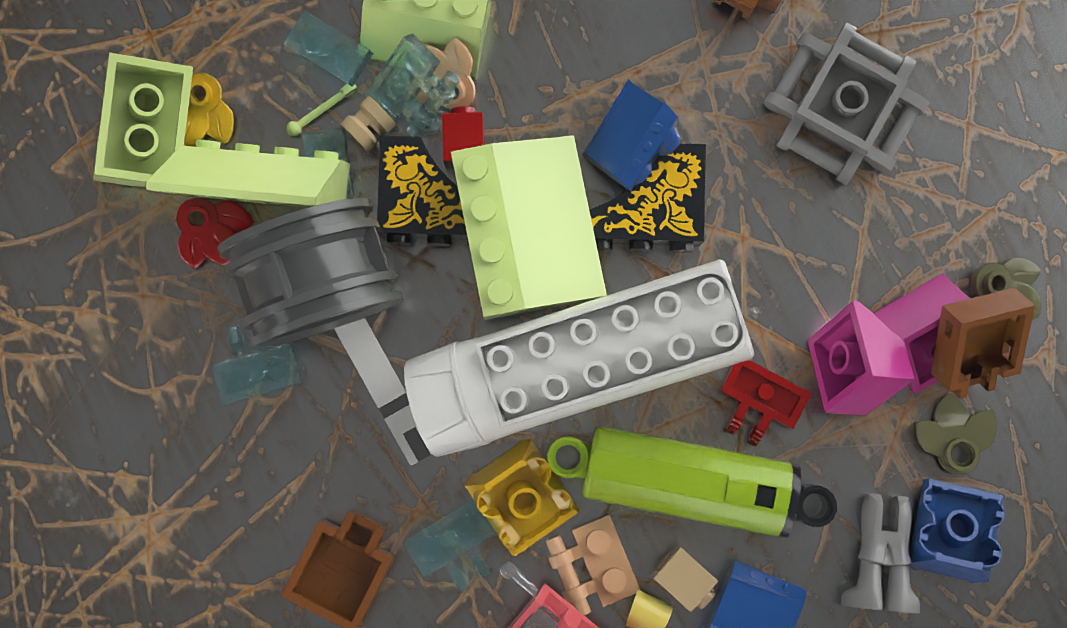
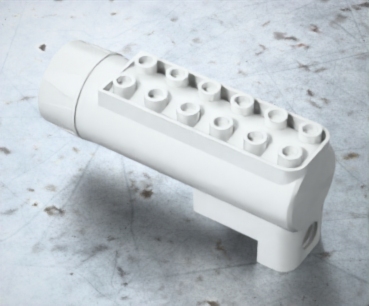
[404,259,755,457]

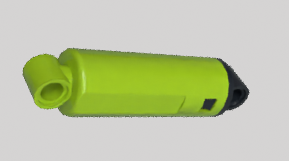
[548,426,837,538]

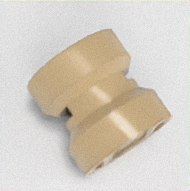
[340,96,396,153]

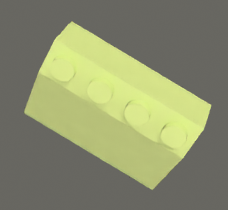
[451,135,607,321]
[146,140,350,208]

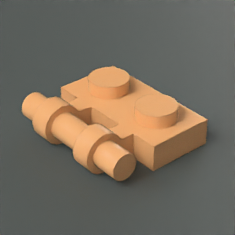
[545,514,641,615]

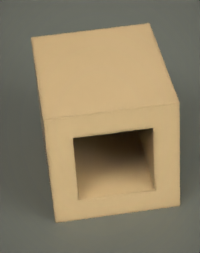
[650,544,718,612]

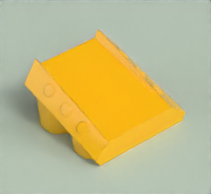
[464,439,580,556]

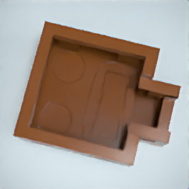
[931,288,1035,399]
[281,509,396,628]

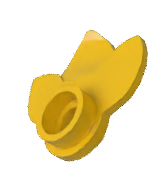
[184,73,234,147]

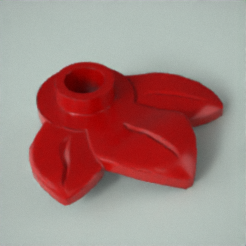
[176,197,254,269]

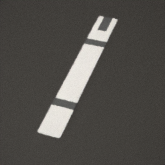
[334,318,432,465]

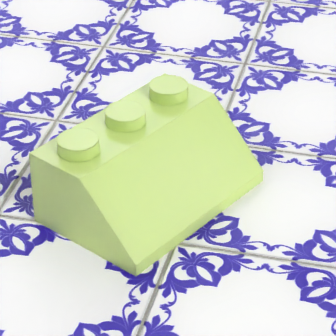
[359,0,491,80]
[93,52,193,187]

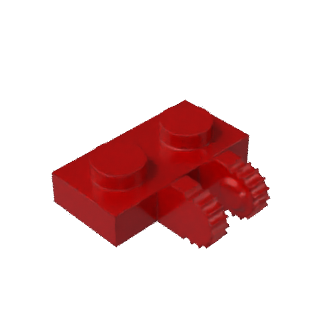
[719,360,812,447]

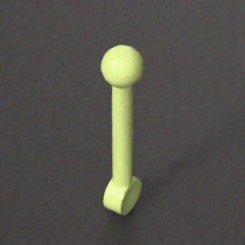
[286,82,358,136]

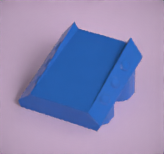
[582,78,681,191]
[910,478,1005,583]
[705,561,807,628]

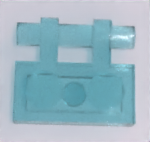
[366,33,460,137]

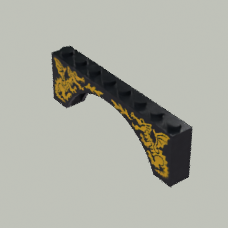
[377,136,706,253]

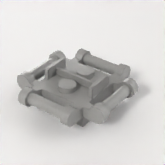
[763,22,929,185]

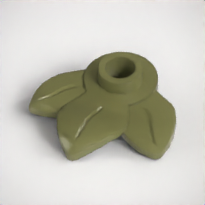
[971,258,1041,320]
[916,393,997,475]

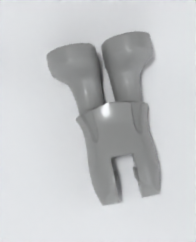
[841,493,920,614]

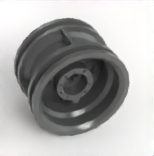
[217,198,404,350]

